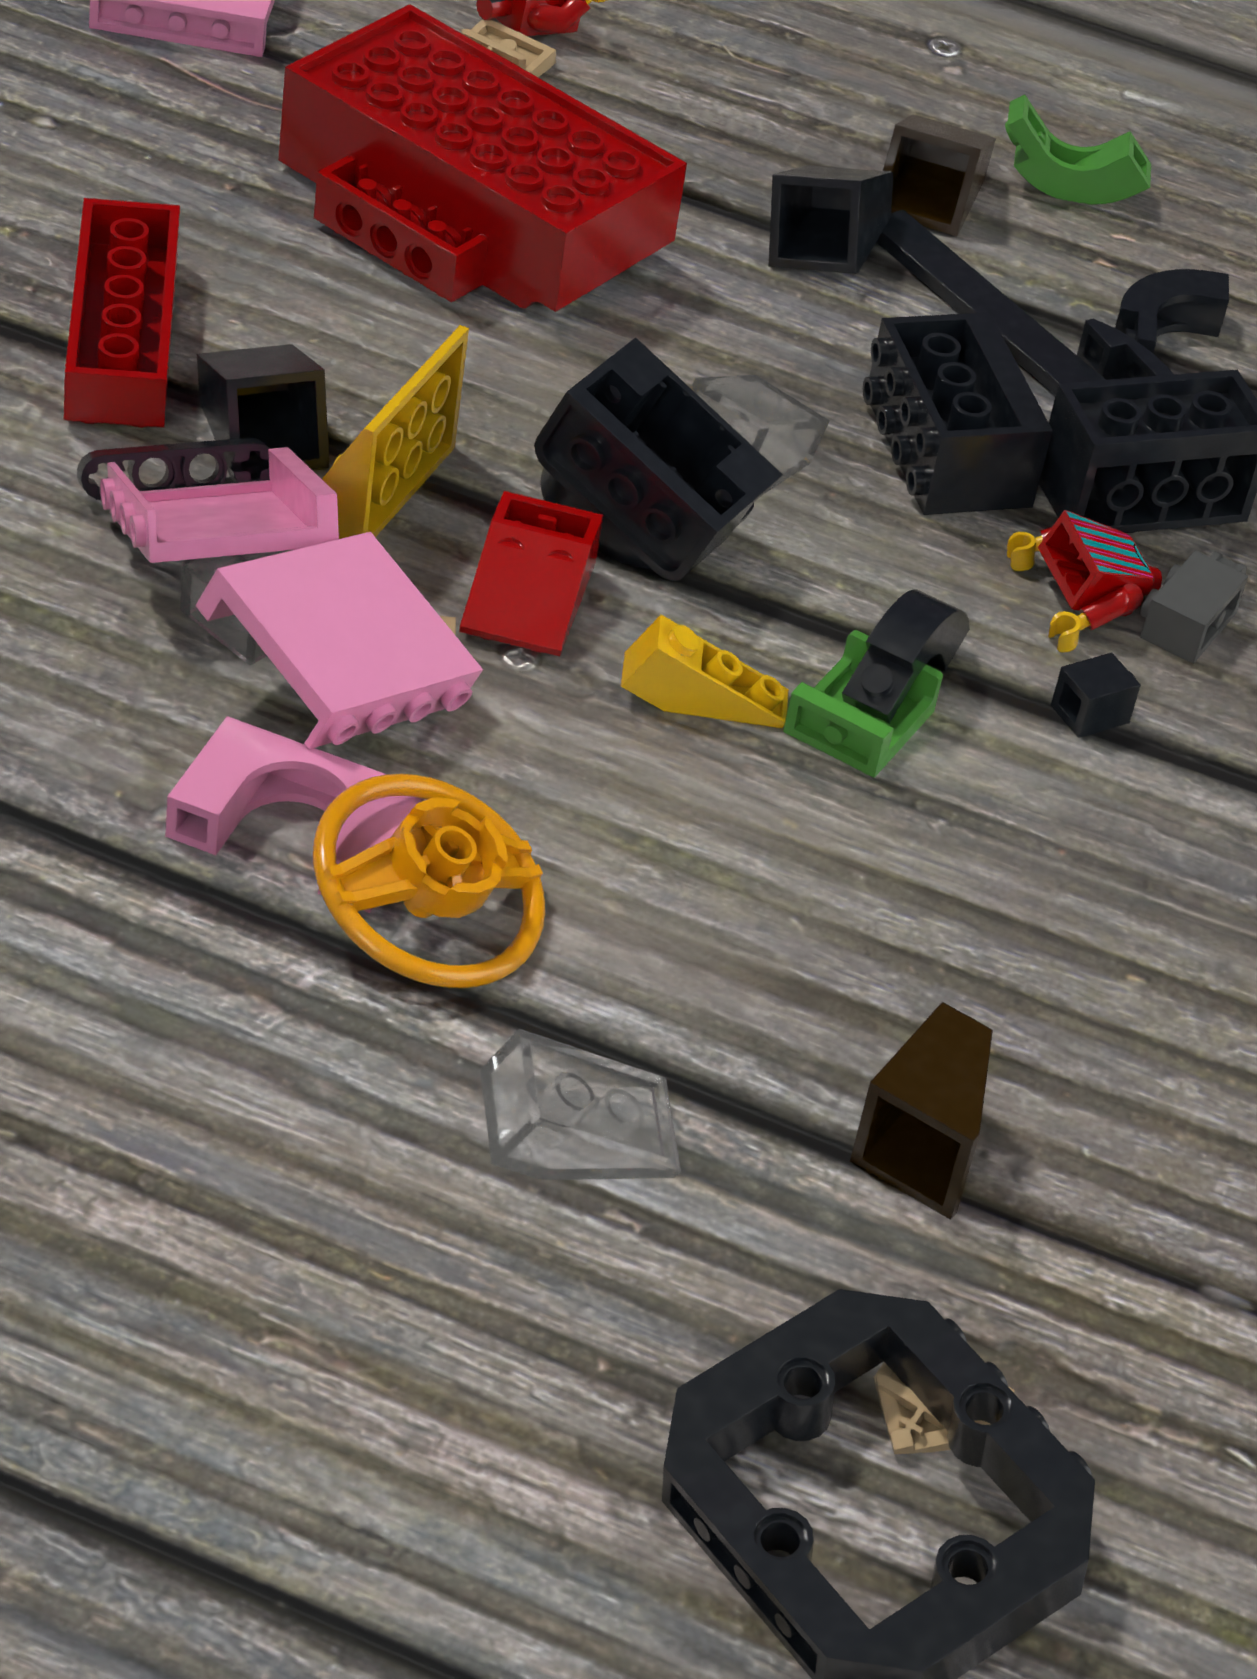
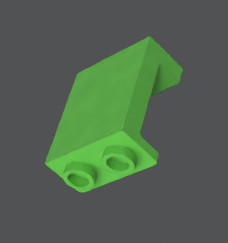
[783,630,943,778]

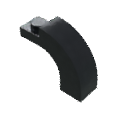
[1114,269,1229,353]
[842,589,970,724]

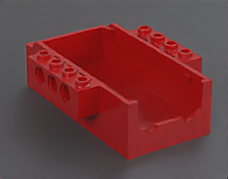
[278,4,687,312]

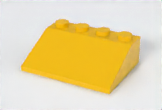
[322,325,469,539]

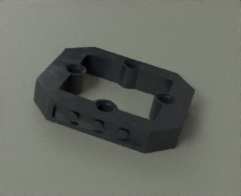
[662,1289,1095,1679]

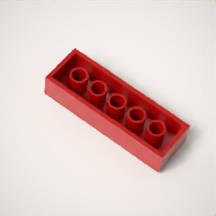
[63,198,180,428]

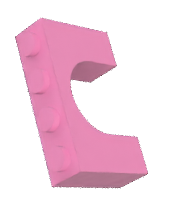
[165,716,426,913]

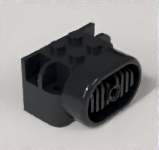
[534,337,783,581]

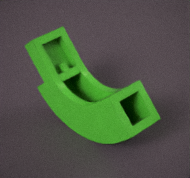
[1005,94,1151,205]

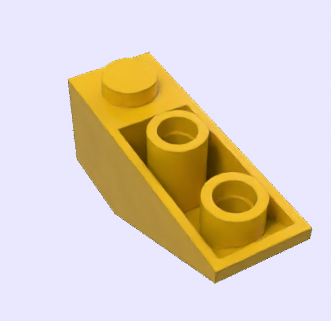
[621,614,789,728]

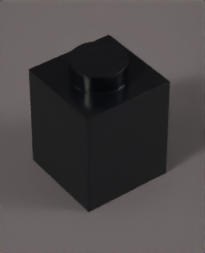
[1050,652,1141,738]

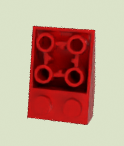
[459,491,603,657]

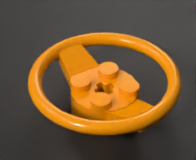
[313,774,545,988]

